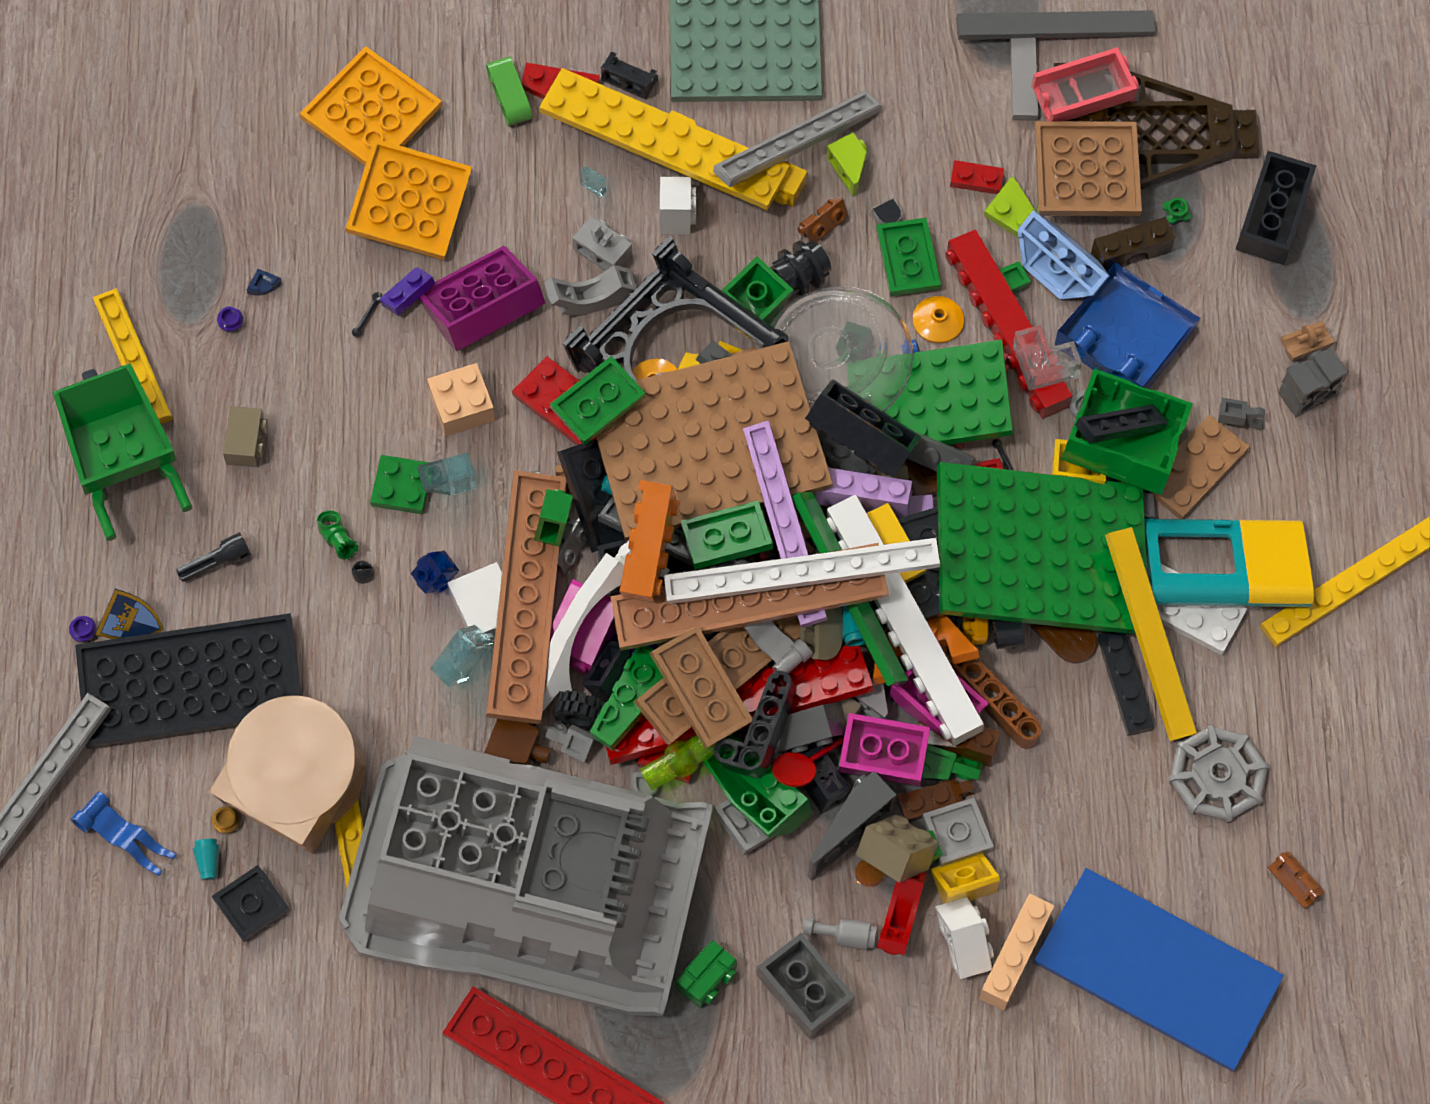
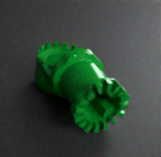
[317,510,359,560]

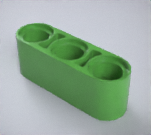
[486,56,533,126]

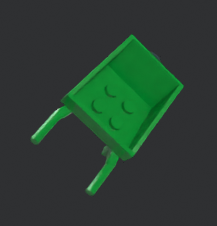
[53,363,192,541]

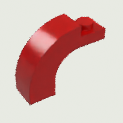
[877,872,927,955]

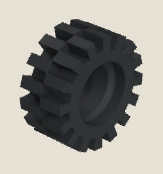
[554,690,605,730]

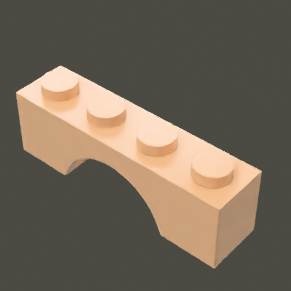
[979,893,1055,1011]

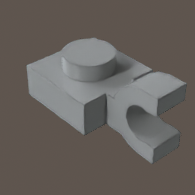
[545,720,595,763]

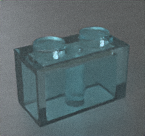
[430,625,494,687]

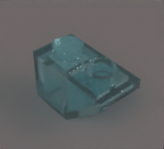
[417,453,477,495]

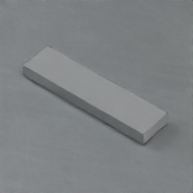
[1010,38,1038,120]

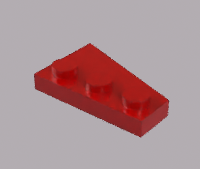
[521,62,600,100]

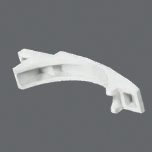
[542,540,670,711]

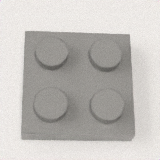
[922,797,994,867]

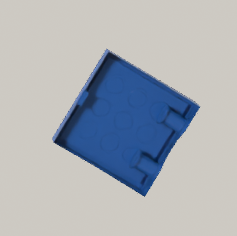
[1055,262,1200,389]

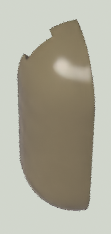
[800,553,842,660]

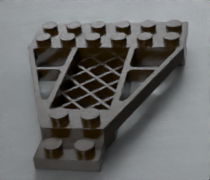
[1053,63,1260,190]

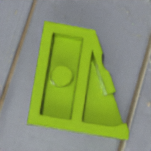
[984,177,1034,238]

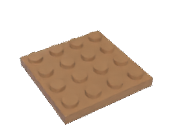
[1034,121,1142,216]

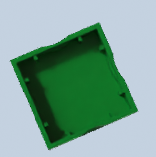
[1061,369,1193,495]

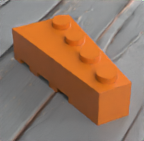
[620,480,680,602]

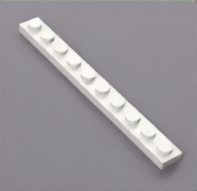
[664,538,940,604]

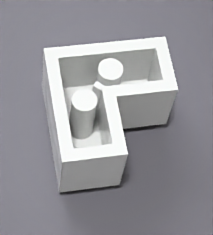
[660,177,696,234]
[935,897,994,979]

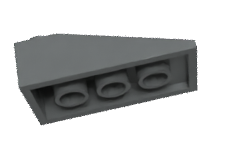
[808,771,896,880]

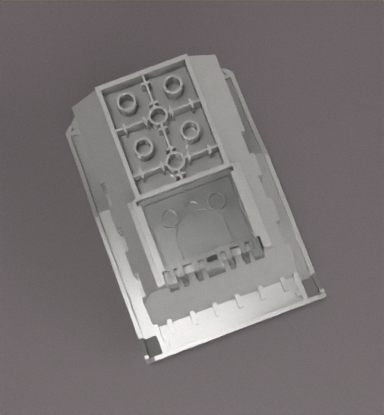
[338,735,713,1016]

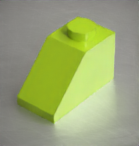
[826,133,868,196]

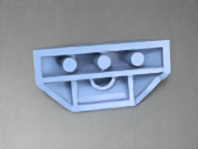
[1017,210,1110,300]

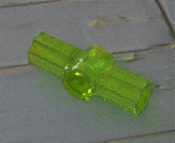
[640,736,717,791]

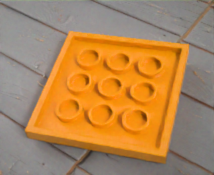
[299,46,442,165]
[345,139,472,260]

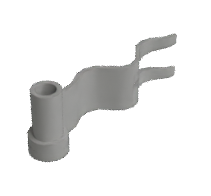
[743,621,813,674]

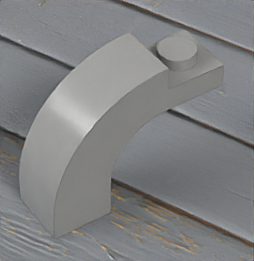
[544,265,637,315]

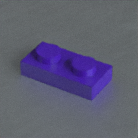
[379,267,436,316]

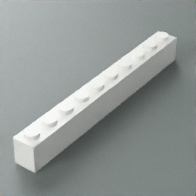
[827,494,984,746]

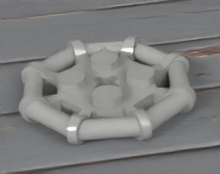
[1168,725,1270,822]

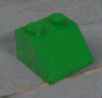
[721,256,794,325]

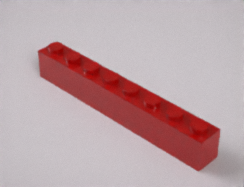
[945,229,1073,419]

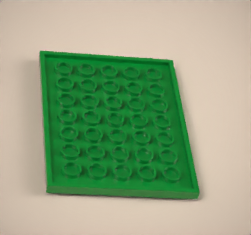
[937,462,1147,634]

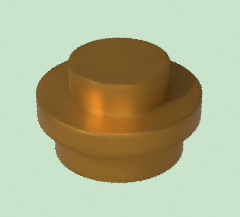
[211,806,239,834]

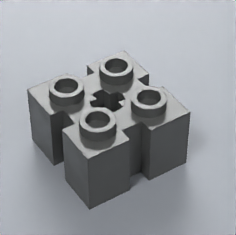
[1279,347,1348,418]

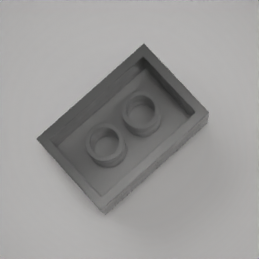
[757,933,855,1039]

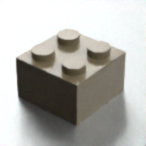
[856,815,939,883]

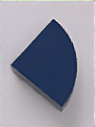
[246,269,282,296]

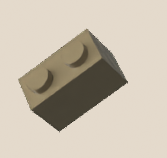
[223,406,268,467]

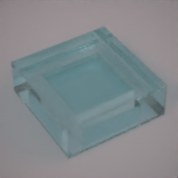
[580,166,606,197]

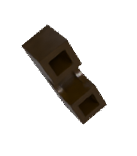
[1091,217,1175,272]

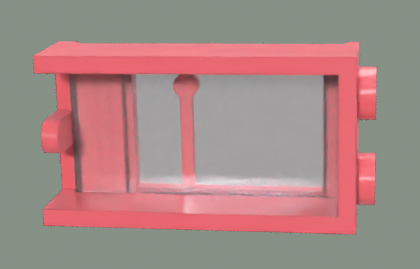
[1031,47,1139,121]

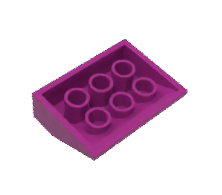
[418,245,546,352]

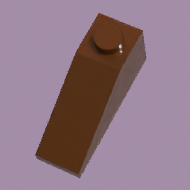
[917,721,1000,767]

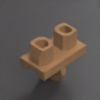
[1280,321,1334,362]

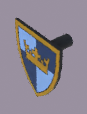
[95,589,164,639]

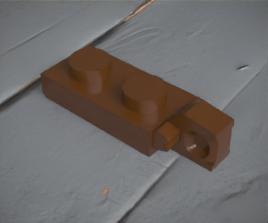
[897,779,975,823]

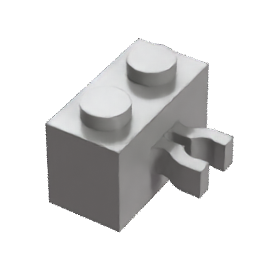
[572,216,632,271]

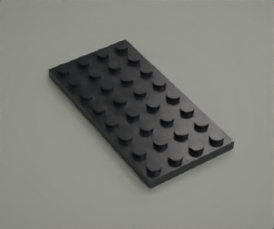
[75,613,302,749]

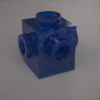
[410,550,460,594]

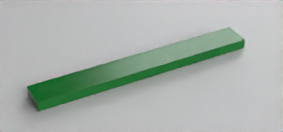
[792,492,908,686]

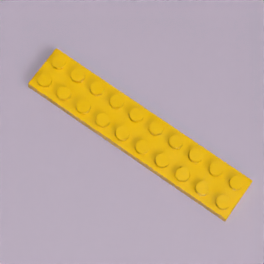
[539,68,790,210]

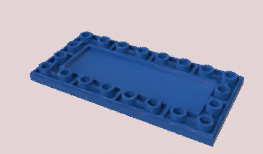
[1033,868,1284,1072]

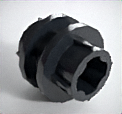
[770,240,832,297]

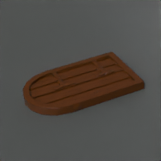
[1028,623,1097,664]

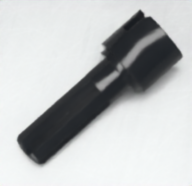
[176,532,251,582]

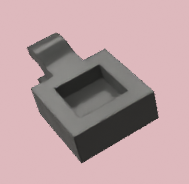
[1218,398,1265,429]

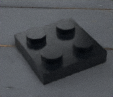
[212,865,290,943]

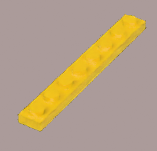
[1260,516,1430,648]

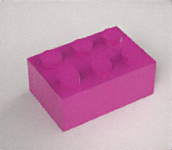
[839,713,930,786]

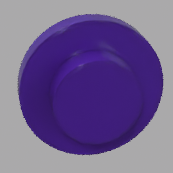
[217,307,243,332]
[69,616,97,642]

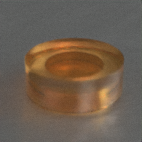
[855,860,883,887]

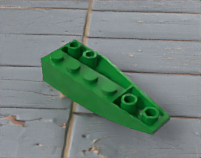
[691,734,812,838]

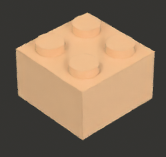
[427,363,495,437]

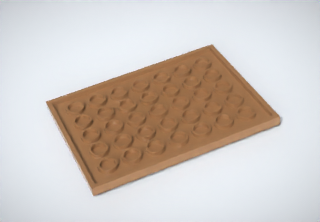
[596,341,833,542]

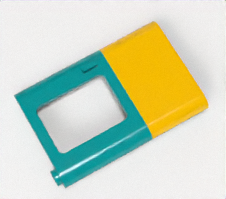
[1144,518,1314,607]

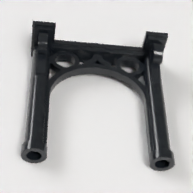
[562,236,789,381]

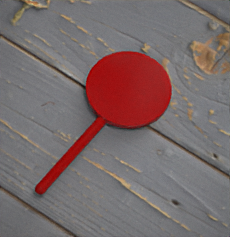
[772,736,844,787]

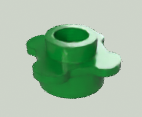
[1162,198,1191,224]

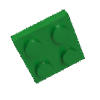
[370,455,433,515]

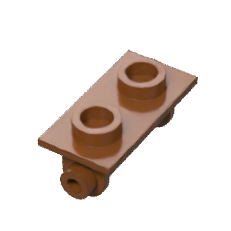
[797,197,849,242]
[1267,851,1325,909]

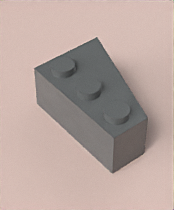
[748,702,847,760]

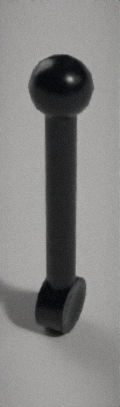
[352,292,382,337]
[992,438,1013,470]

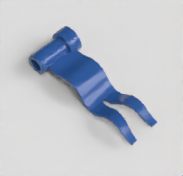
[70,791,177,876]

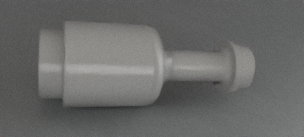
[803,917,878,950]

